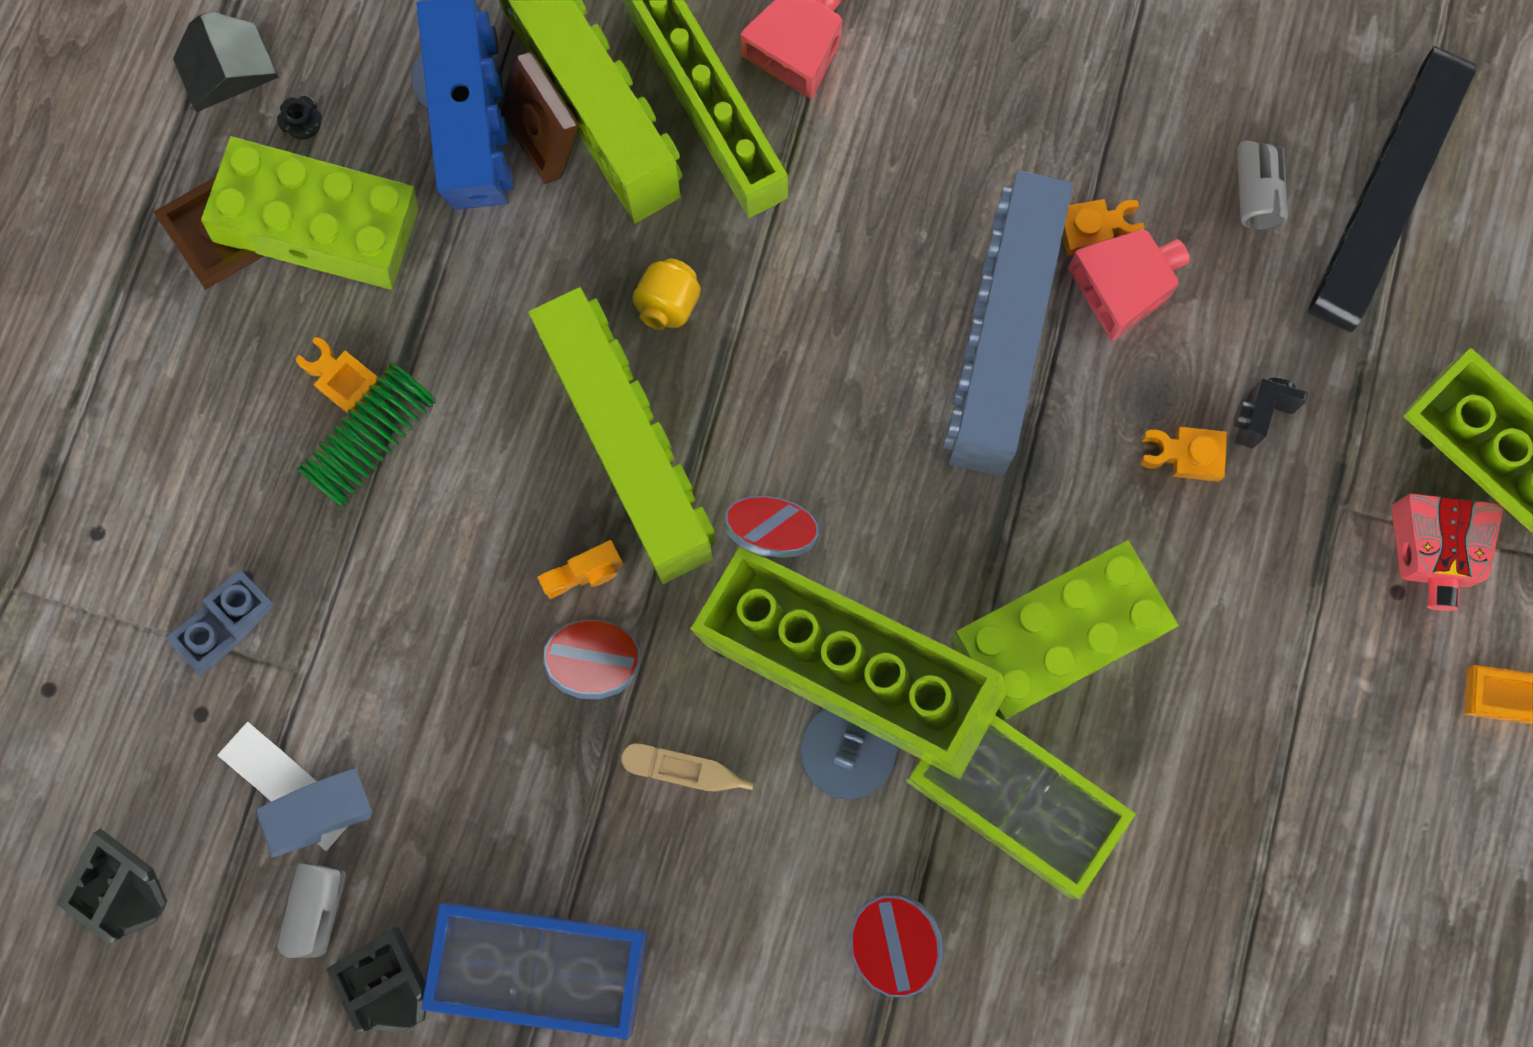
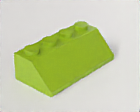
[1403,348,1533,533]

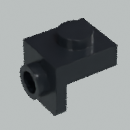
[1233,378,1308,449]

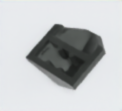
[173,12,279,112]
[57,828,167,944]
[326,926,426,1032]

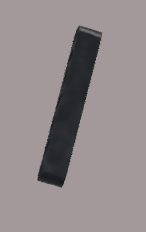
[1307,46,1478,333]

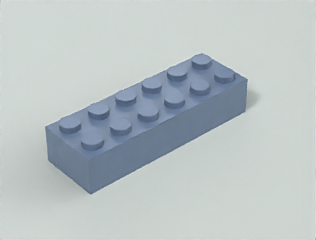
[943,170,1074,477]

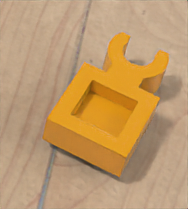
[1062,199,1145,256]
[295,337,381,415]
[1140,427,1227,482]
[537,540,624,599]

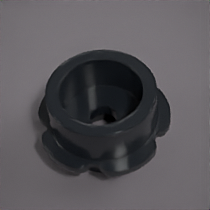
[277,96,322,140]

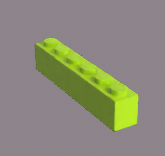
[622,0,788,219]

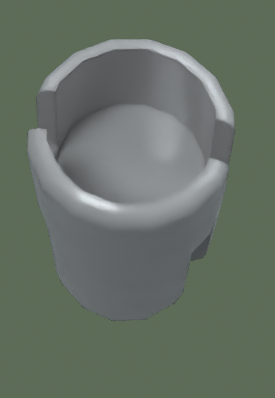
[1237,140,1288,230]
[277,863,346,958]

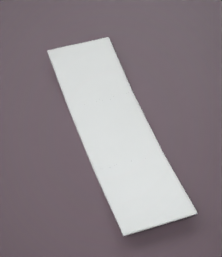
[217,722,348,851]

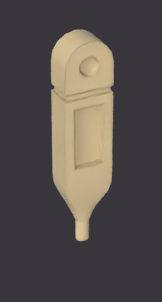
[621,743,754,792]

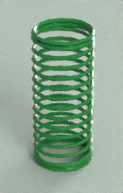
[297,363,436,507]

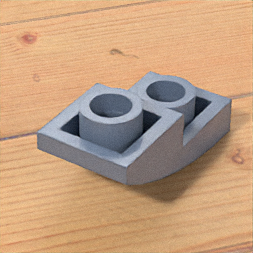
[166,570,273,677]
[256,768,372,858]

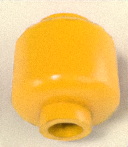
[632,258,701,330]

